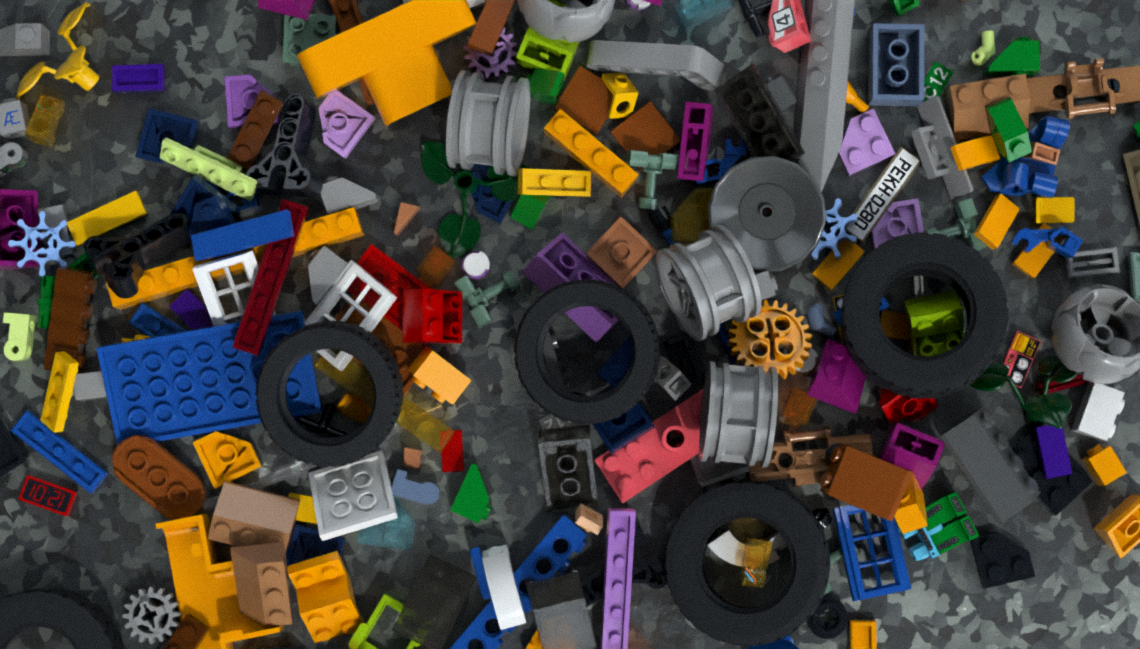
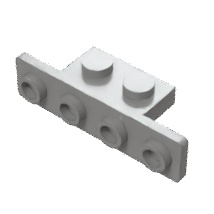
[911,96,973,199]

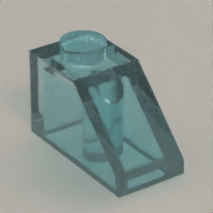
[674,0,735,28]

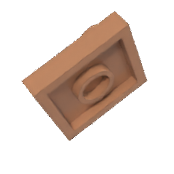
[585,216,658,288]

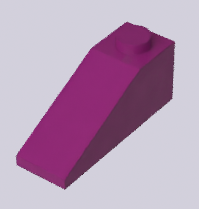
[677,102,714,181]

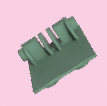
[282,14,336,67]

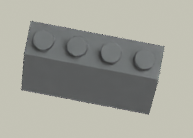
[940,406,1041,525]

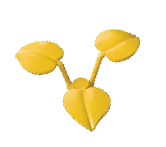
[16,2,100,100]

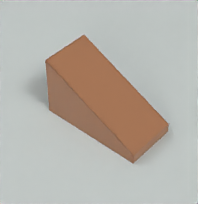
[1022,142,1060,165]
[394,202,421,236]
[404,448,423,470]

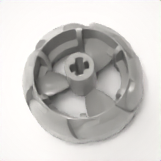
[517,0,615,43]
[1051,284,1140,384]

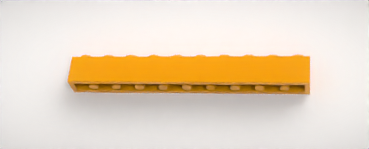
[106,207,365,310]

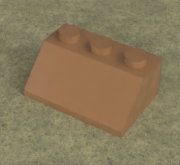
[944,74,1030,141]
[208,481,301,554]
[230,542,293,627]

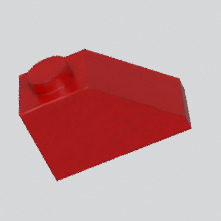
[879,388,938,423]

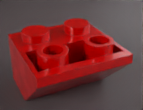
[402,288,462,344]

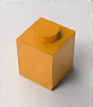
[1081,444,1127,486]

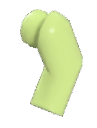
[971,31,995,66]

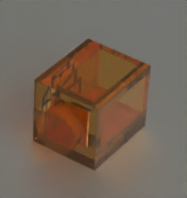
[416,245,457,288]
[779,387,817,429]

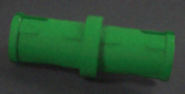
[36,276,55,329]

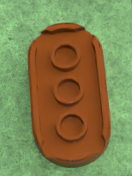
[112,435,206,520]

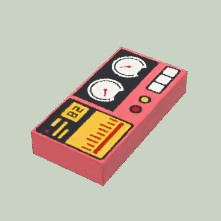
[1002,331,1041,388]

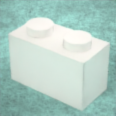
[1071,382,1125,441]

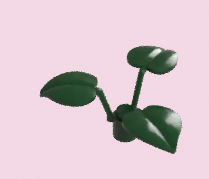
[421,142,530,258]
[970,355,1078,429]

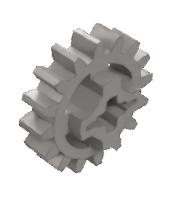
[122,586,182,644]

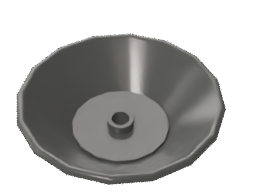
[708,156,826,272]

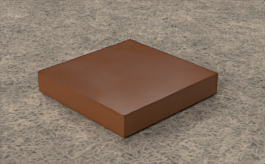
[554,66,613,136]
[610,101,681,172]

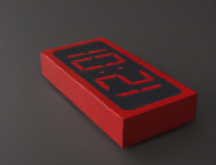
[18,475,78,517]

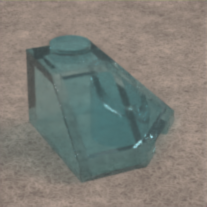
[357,495,415,550]

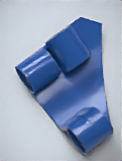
[981,116,1070,198]

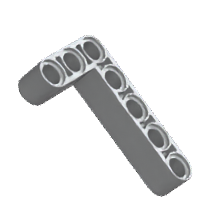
[586,40,724,91]

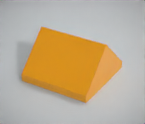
[1093,495,1140,559]

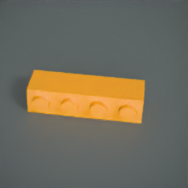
[544,109,639,198]

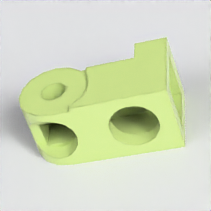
[3,312,36,361]

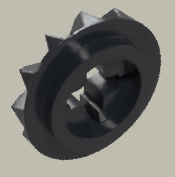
[807,597,848,639]

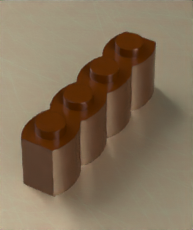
[44,267,97,373]

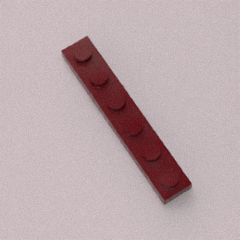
[232,199,309,356]

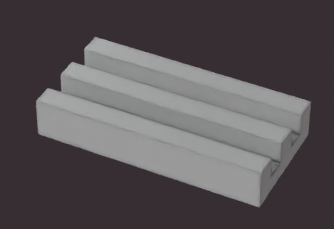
[1064,247,1120,279]
[853,511,889,560]

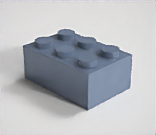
[868,23,925,106]

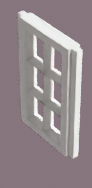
[192,249,276,326]
[305,260,398,371]

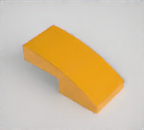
[950,135,1000,171]

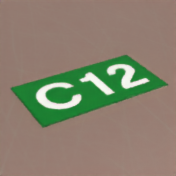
[924,61,954,101]

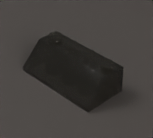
[714,64,805,162]

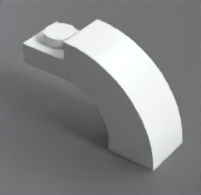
[707,529,788,568]
[482,544,526,630]

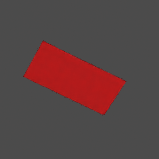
[440,430,464,473]

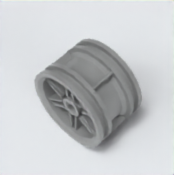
[446,70,531,176]
[656,225,762,342]
[699,361,778,468]

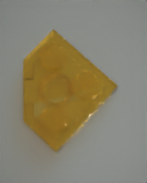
[670,188,714,242]

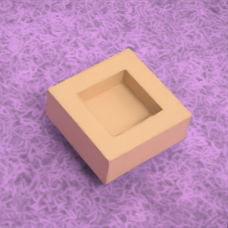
[575,503,603,535]

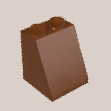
[820,442,912,522]

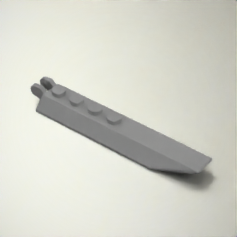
[793,0,855,192]

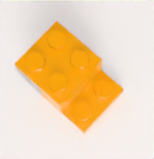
[287,551,364,643]

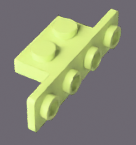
[160,138,257,201]

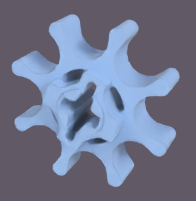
[812,198,857,260]
[8,211,76,277]

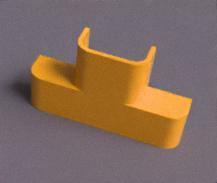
[296,0,477,127]
[155,514,284,649]

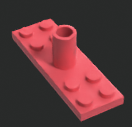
[594,388,704,503]

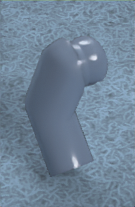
[807,303,837,340]

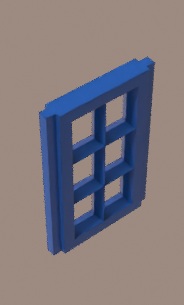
[832,505,911,601]

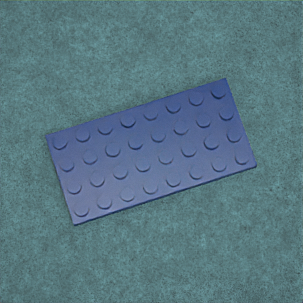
[96,310,323,445]

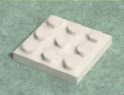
[308,450,398,541]

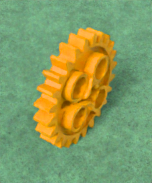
[728,300,812,379]

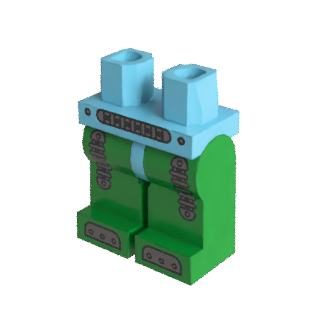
[897,491,979,561]

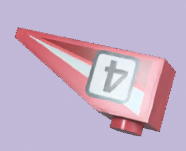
[768,0,811,53]

